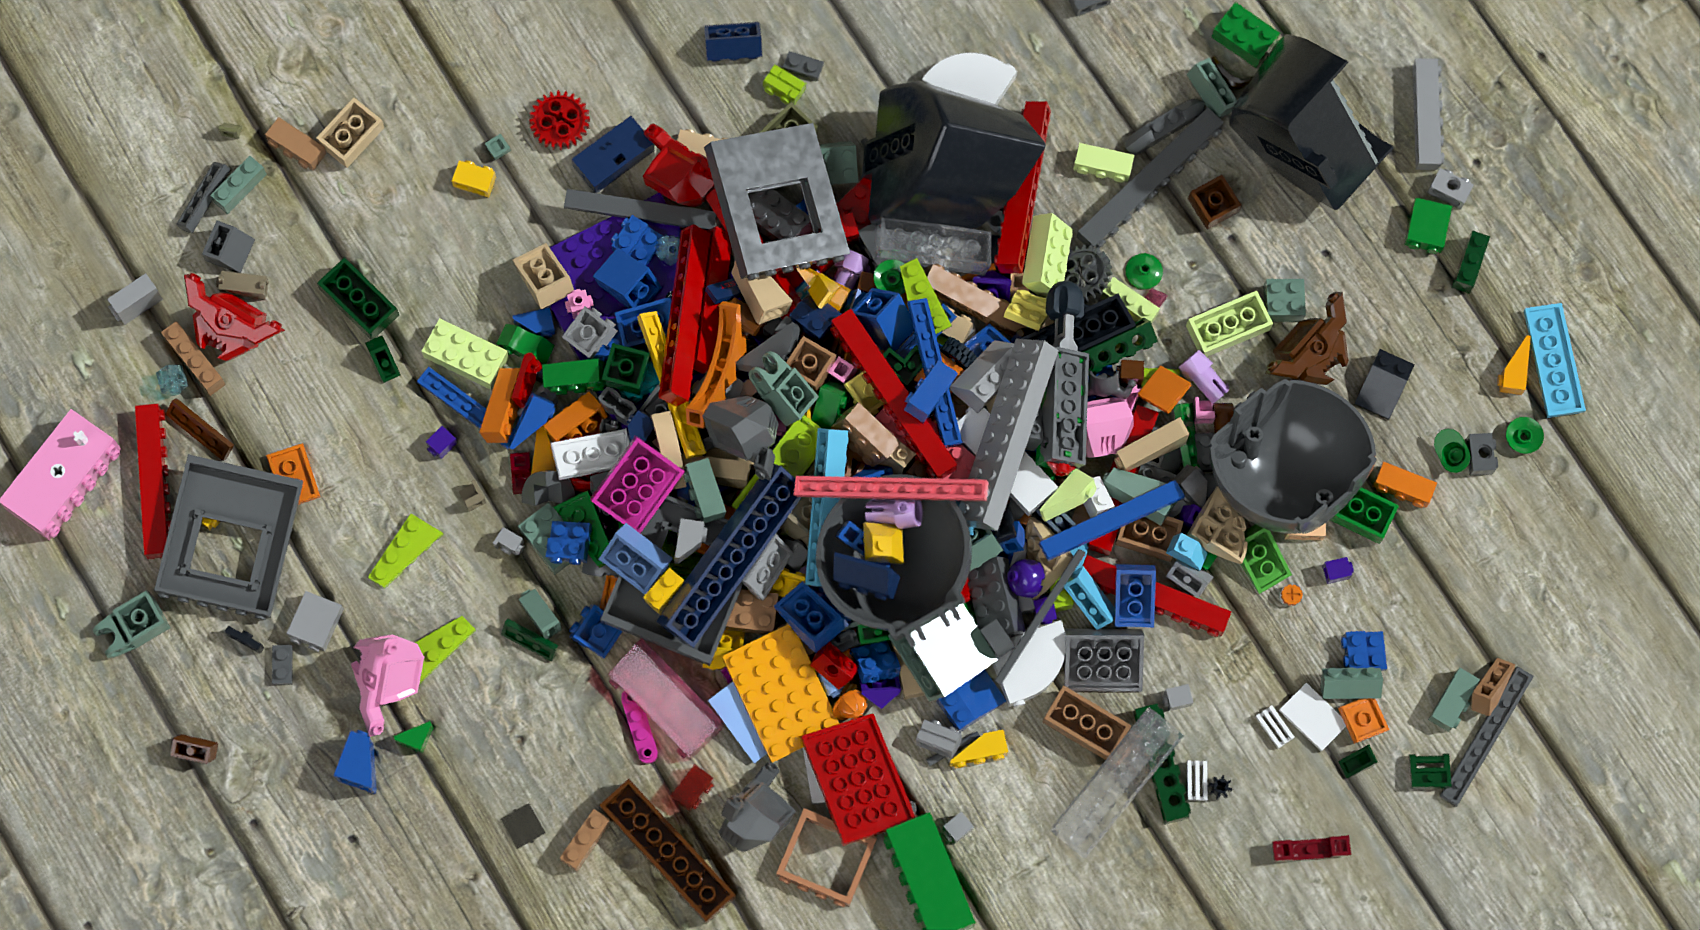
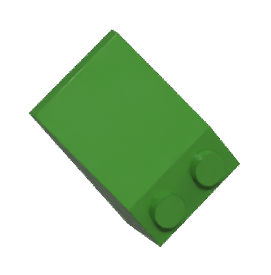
[1240,525,1292,594]

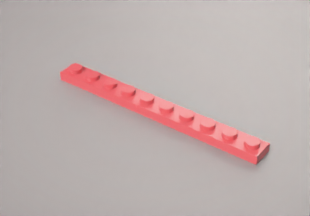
[794,476,988,501]

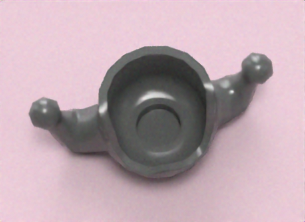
[1088,371,1136,399]

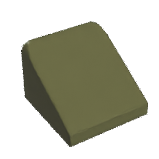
[218,123,242,139]

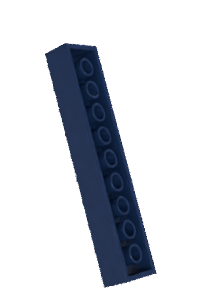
[656,464,802,648]

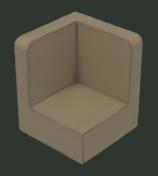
[459,479,486,512]

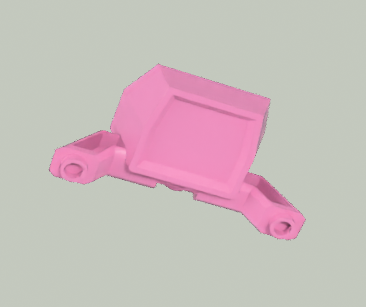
[1086,384,1142,458]
[351,635,424,737]

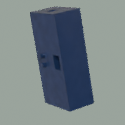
[571,116,655,193]

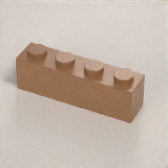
[161,321,226,396]

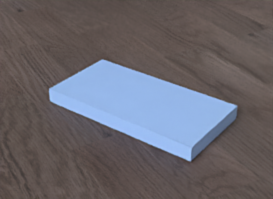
[707,681,766,763]

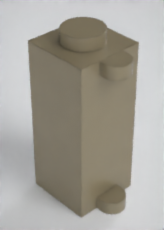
[216,271,269,300]

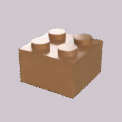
[786,336,837,394]

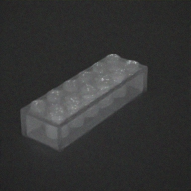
[874,215,991,275]

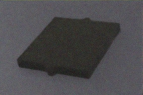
[501,803,546,849]

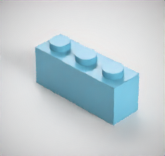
[1064,566,1115,630]

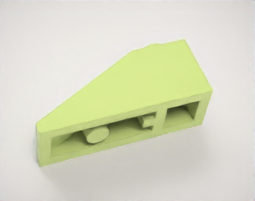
[1040,469,1097,522]

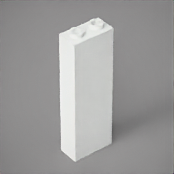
[957,407,1058,516]

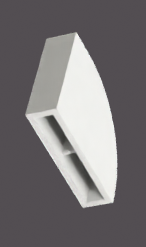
[922,53,1017,105]
[989,620,1066,708]

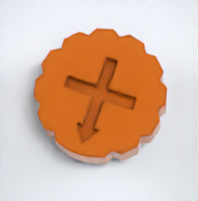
[1279,584,1303,606]

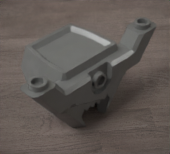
[699,395,778,480]
[719,762,796,852]

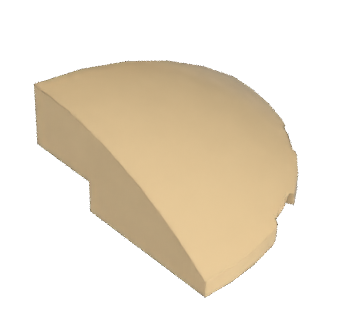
[1187,486,1248,564]
[1025,517,1073,599]

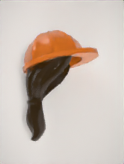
[832,673,867,720]

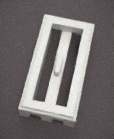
[1255,705,1294,749]
[1187,761,1208,801]

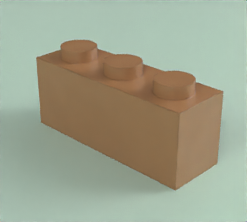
[265,117,327,171]
[560,809,611,872]

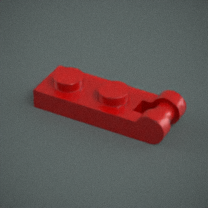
[511,353,542,408]

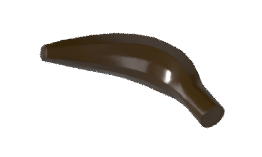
[1211,56,1253,90]

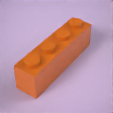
[479,368,520,443]

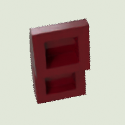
[510,452,531,495]

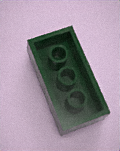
[317,257,399,340]

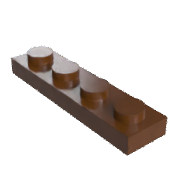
[165,398,234,461]

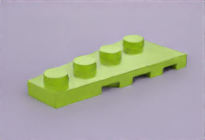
[900,258,952,334]
[368,513,444,589]
[415,616,476,685]

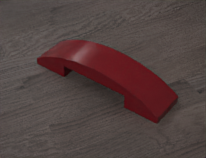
[1272,835,1352,861]

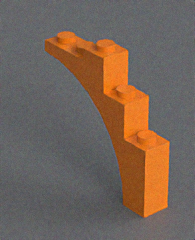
[686,301,746,428]

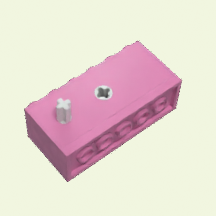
[0,409,121,540]

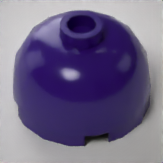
[1007,559,1045,598]

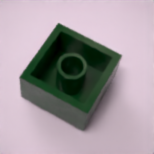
[602,343,651,395]

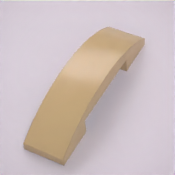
[651,411,686,490]

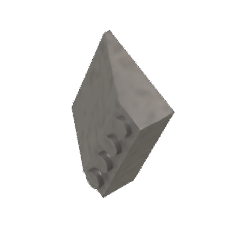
[1064,629,1144,692]

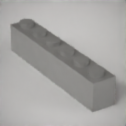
[1412,58,1444,170]

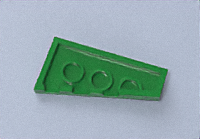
[1173,403,1200,468]
[554,490,610,568]

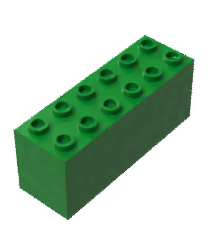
[883,812,976,930]

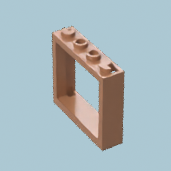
[776,808,877,907]

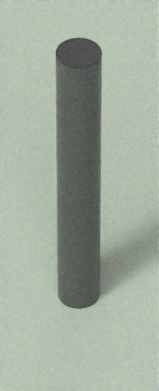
[926,731,980,766]

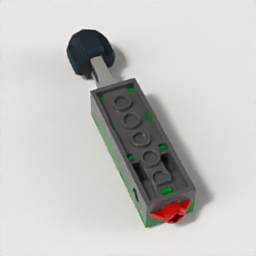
[1036,281,1089,476]

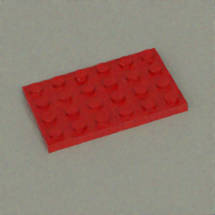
[800,713,916,846]

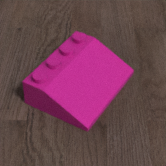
[590,435,685,533]

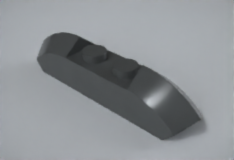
[1125,98,1205,155]

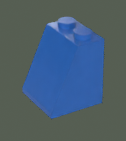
[593,248,662,309]
[852,288,914,352]
[334,730,377,794]

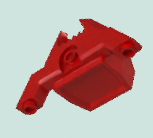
[643,124,715,208]
[184,273,285,361]

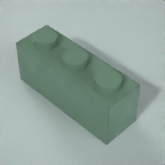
[1186,58,1237,118]
[210,156,267,215]
[683,458,726,523]
[1320,667,1383,699]
[1428,668,1480,732]

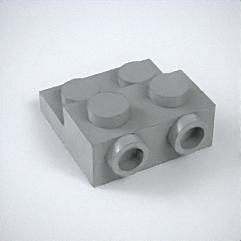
[562,306,617,359]

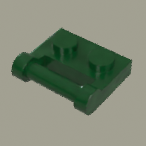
[1409,753,1451,789]

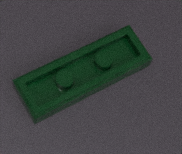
[501,618,559,662]

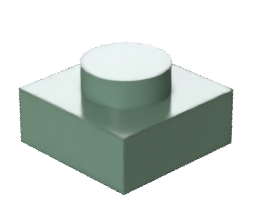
[485,134,511,160]

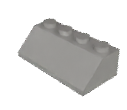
[949,340,1014,413]

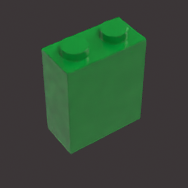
[1404,198,1452,254]

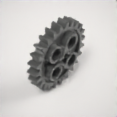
[1064,244,1113,302]

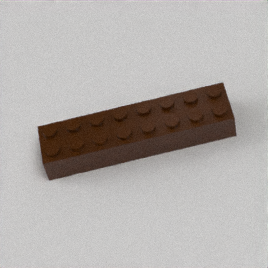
[599,779,736,925]

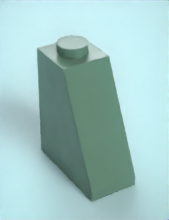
[519,589,562,639]

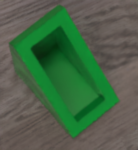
[393,721,433,753]

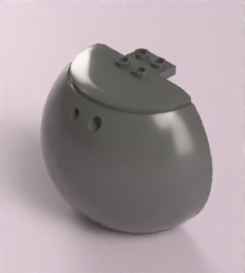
[1209,379,1377,534]

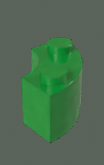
[496,324,555,365]

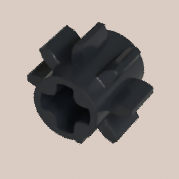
[1208,775,1233,800]

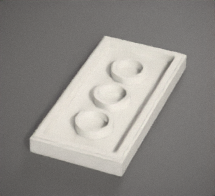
[551,429,630,480]

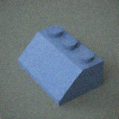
[599,523,673,594]

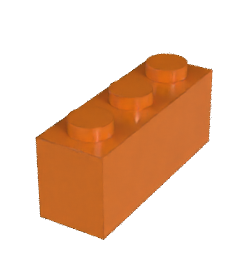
[1372,461,1437,508]

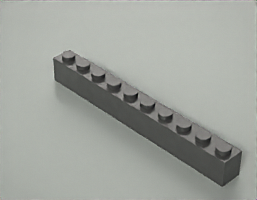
[1076,108,1224,249]

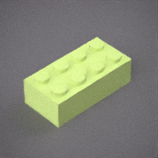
[1022,213,1073,298]
[1186,291,1273,357]
[422,318,509,390]

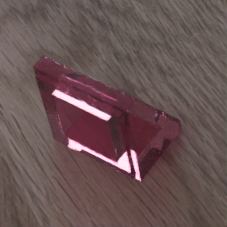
[1145,288,1168,308]

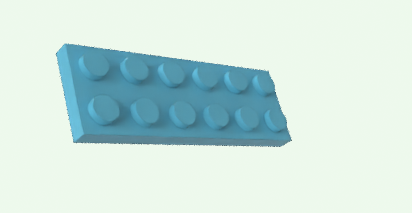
[1523,303,1586,418]

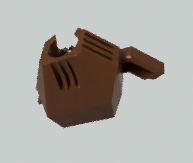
[1265,292,1349,385]

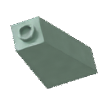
[1102,468,1183,526]

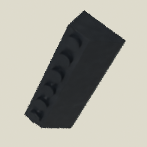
[1020,293,1136,352]

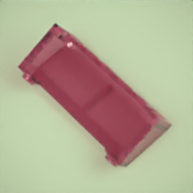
[608,638,724,760]

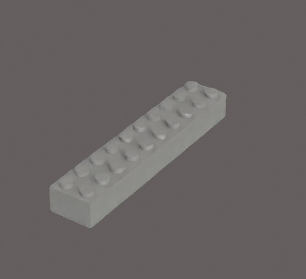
[959,339,1059,531]

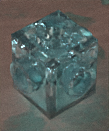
[654,235,680,266]
[156,365,188,396]

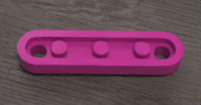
[621,688,658,764]

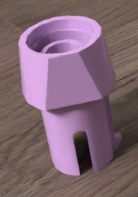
[833,250,871,290]
[1178,350,1229,404]
[865,499,923,529]

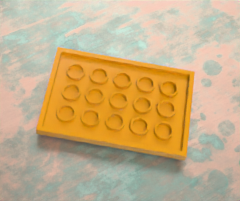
[721,624,839,763]

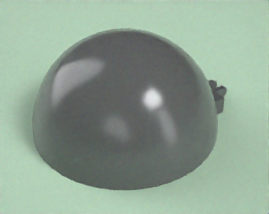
[816,474,972,647]

